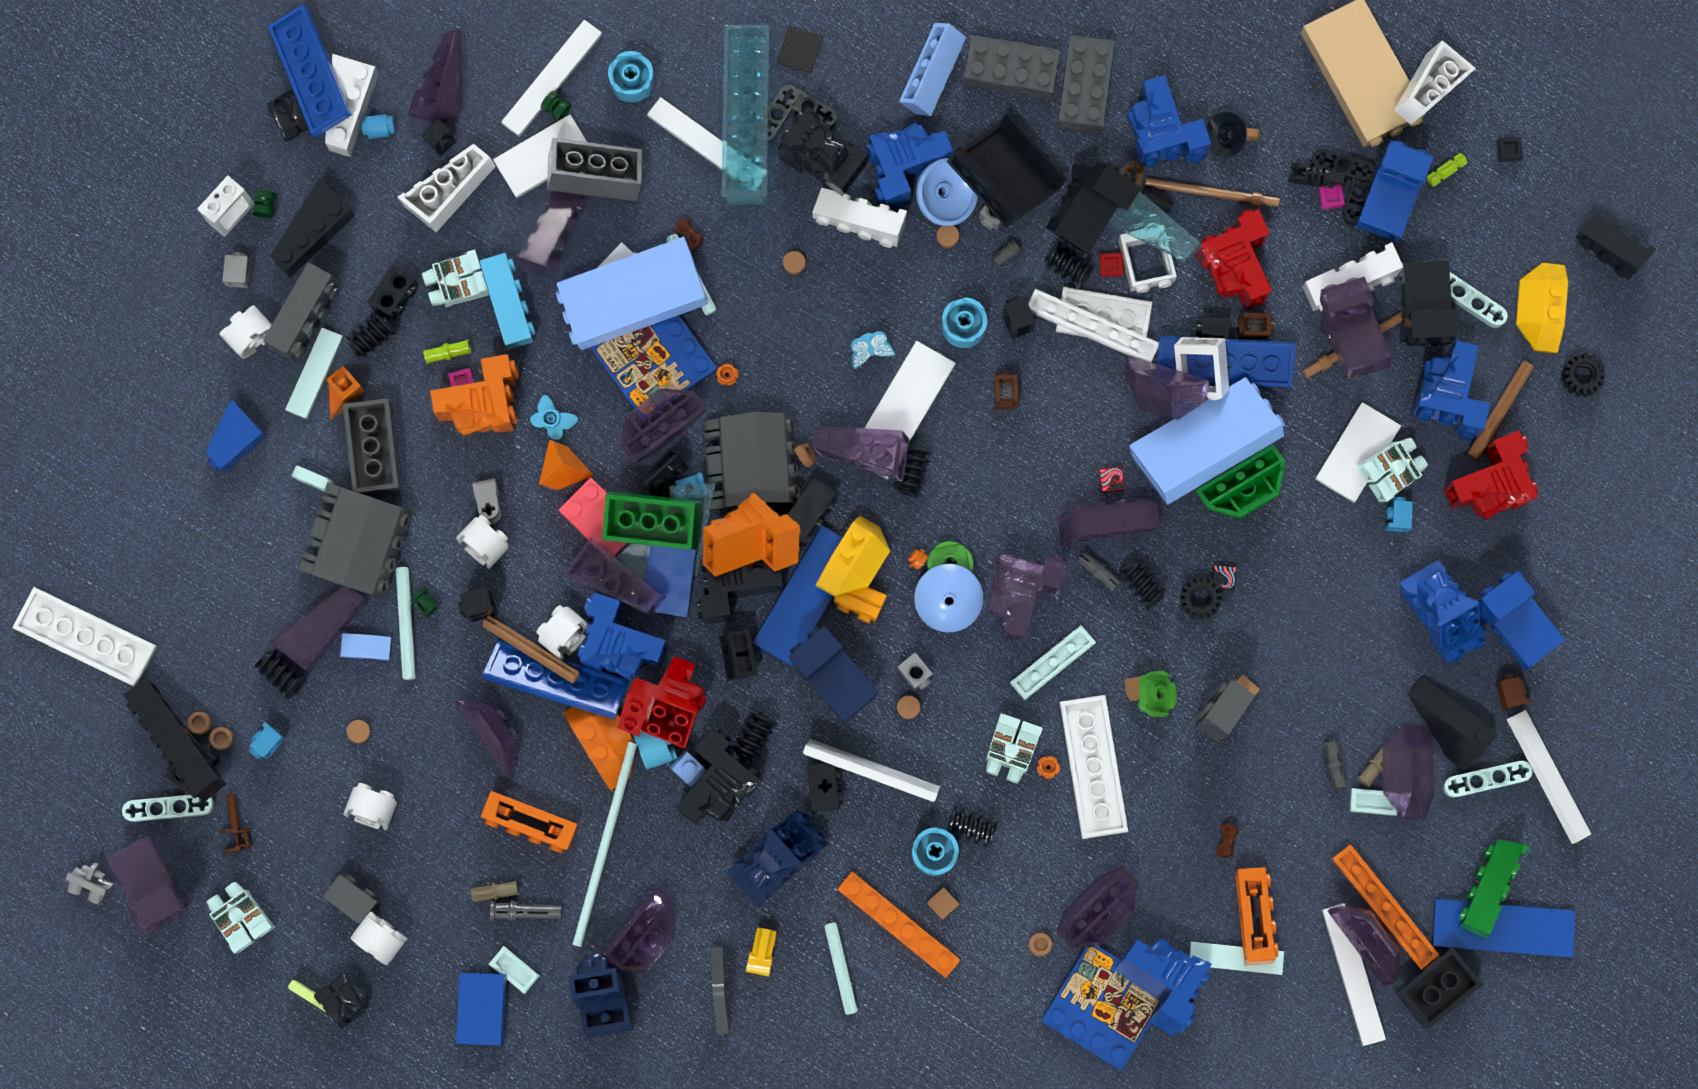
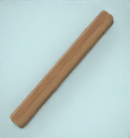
[1468,361,1533,460]
[482,616,580,683]

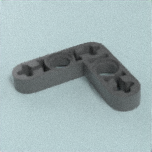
[755,85,837,144]
[711,946,729,1035]

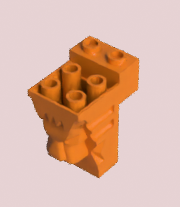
[430,354,519,437]
[703,493,801,576]

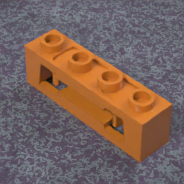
[481,791,579,854]
[1235,867,1279,966]

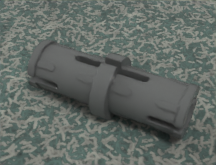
[1077,551,1122,591]
[1324,741,1347,789]

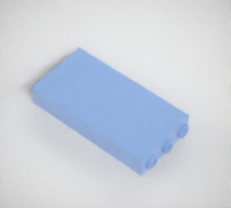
[556,237,708,350]
[1129,377,1285,505]

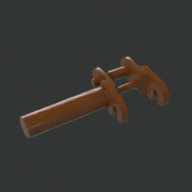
[221,793,253,854]

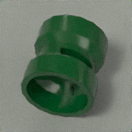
[540,91,572,122]
[251,190,277,218]

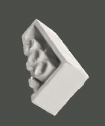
[1394,41,1476,124]
[325,54,379,157]
[397,144,496,232]
[812,188,907,248]
[1302,243,1403,312]

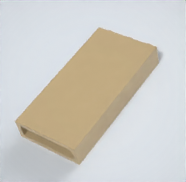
[1301,0,1426,148]

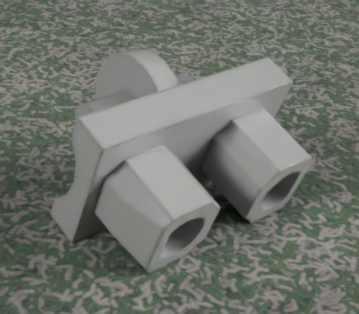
[65,862,114,904]

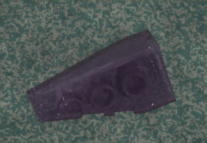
[408,29,462,123]

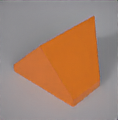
[326,366,366,421]
[539,440,594,490]

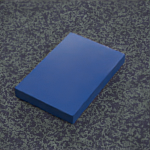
[642,545,697,617]
[456,973,507,1046]

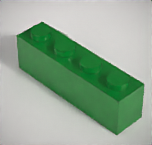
[1458,840,1529,939]

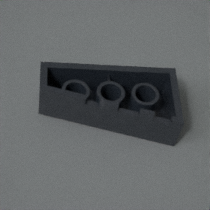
[270,178,355,278]

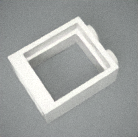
[197,176,255,237]
[1118,225,1177,293]
[1174,337,1229,400]

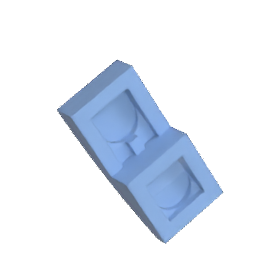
[340,633,391,661]

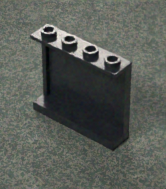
[947,113,1068,228]

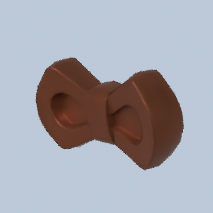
[675,219,703,249]
[1215,823,1239,858]

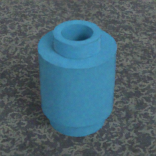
[361,114,395,139]

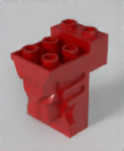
[1196,209,1272,310]
[1443,431,1538,520]
[617,656,707,748]

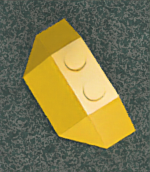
[1516,263,1568,354]
[816,516,890,597]

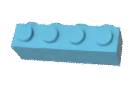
[480,253,535,350]

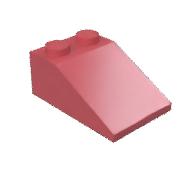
[559,478,627,561]

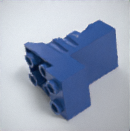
[1126,75,1211,168]
[866,123,953,210]
[1355,141,1434,243]
[1411,341,1490,440]
[1399,560,1486,665]
[1478,571,1565,671]
[578,592,668,680]
[1115,939,1212,1037]

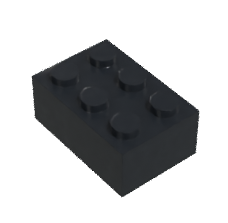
[1394,947,1483,1029]

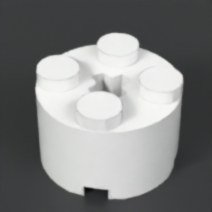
[220,305,272,359]
[456,515,509,569]
[536,605,589,660]
[343,783,397,830]
[351,911,407,965]

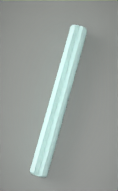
[396,567,416,680]

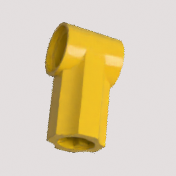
[746,927,777,977]

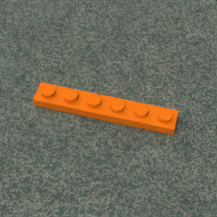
[1332,844,1439,970]
[837,872,960,978]

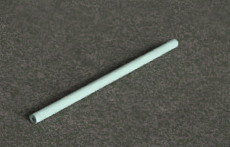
[572,742,637,947]

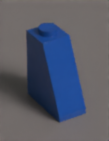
[206,400,266,473]

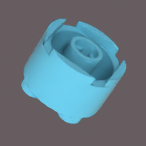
[608,51,655,102]
[941,298,988,348]
[633,732,678,769]
[911,828,959,876]

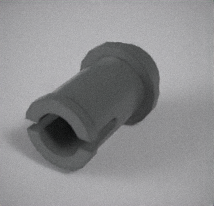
[991,241,1021,268]

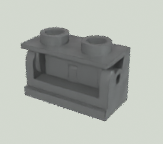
[323,874,380,925]

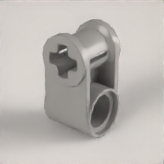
[472,478,501,525]

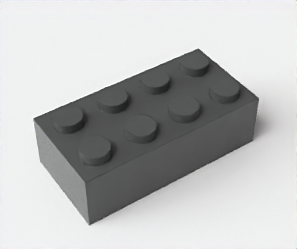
[963,35,1060,100]
[1057,35,1115,134]
[547,138,642,201]
[263,262,339,363]
[343,398,402,496]
[1195,680,1255,743]

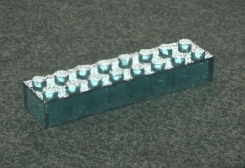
[721,25,771,205]

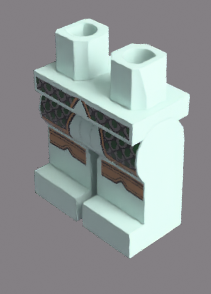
[422,249,489,307]
[1356,438,1428,502]
[986,713,1043,784]
[206,882,275,954]

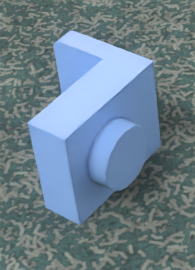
[670,751,706,787]

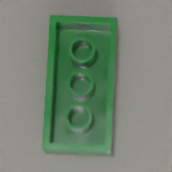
[602,492,702,550]

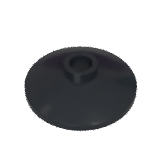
[1206,112,1247,157]

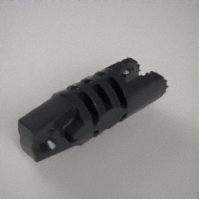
[1288,163,1347,189]

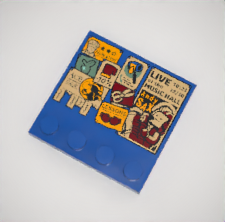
[591,315,717,422]
[1041,941,1161,1071]

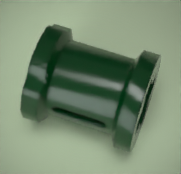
[410,587,440,618]

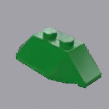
[1195,444,1286,519]

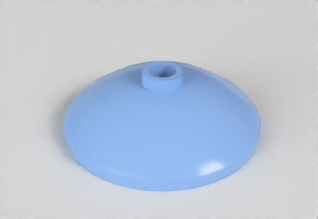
[916,158,978,226]
[914,564,983,632]

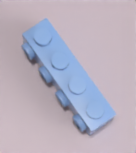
[899,23,966,116]

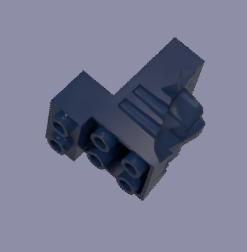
[789,626,879,724]
[727,810,829,907]
[569,953,634,1038]

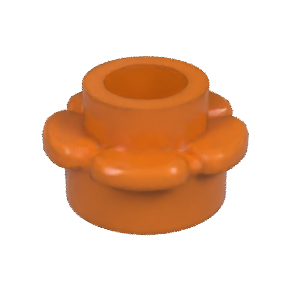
[716,364,738,386]
[907,549,928,570]
[1037,756,1060,779]

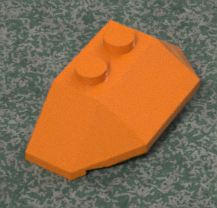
[563,707,637,791]

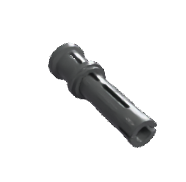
[490,900,561,922]

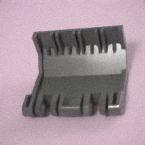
[703,412,800,512]
[298,482,413,598]

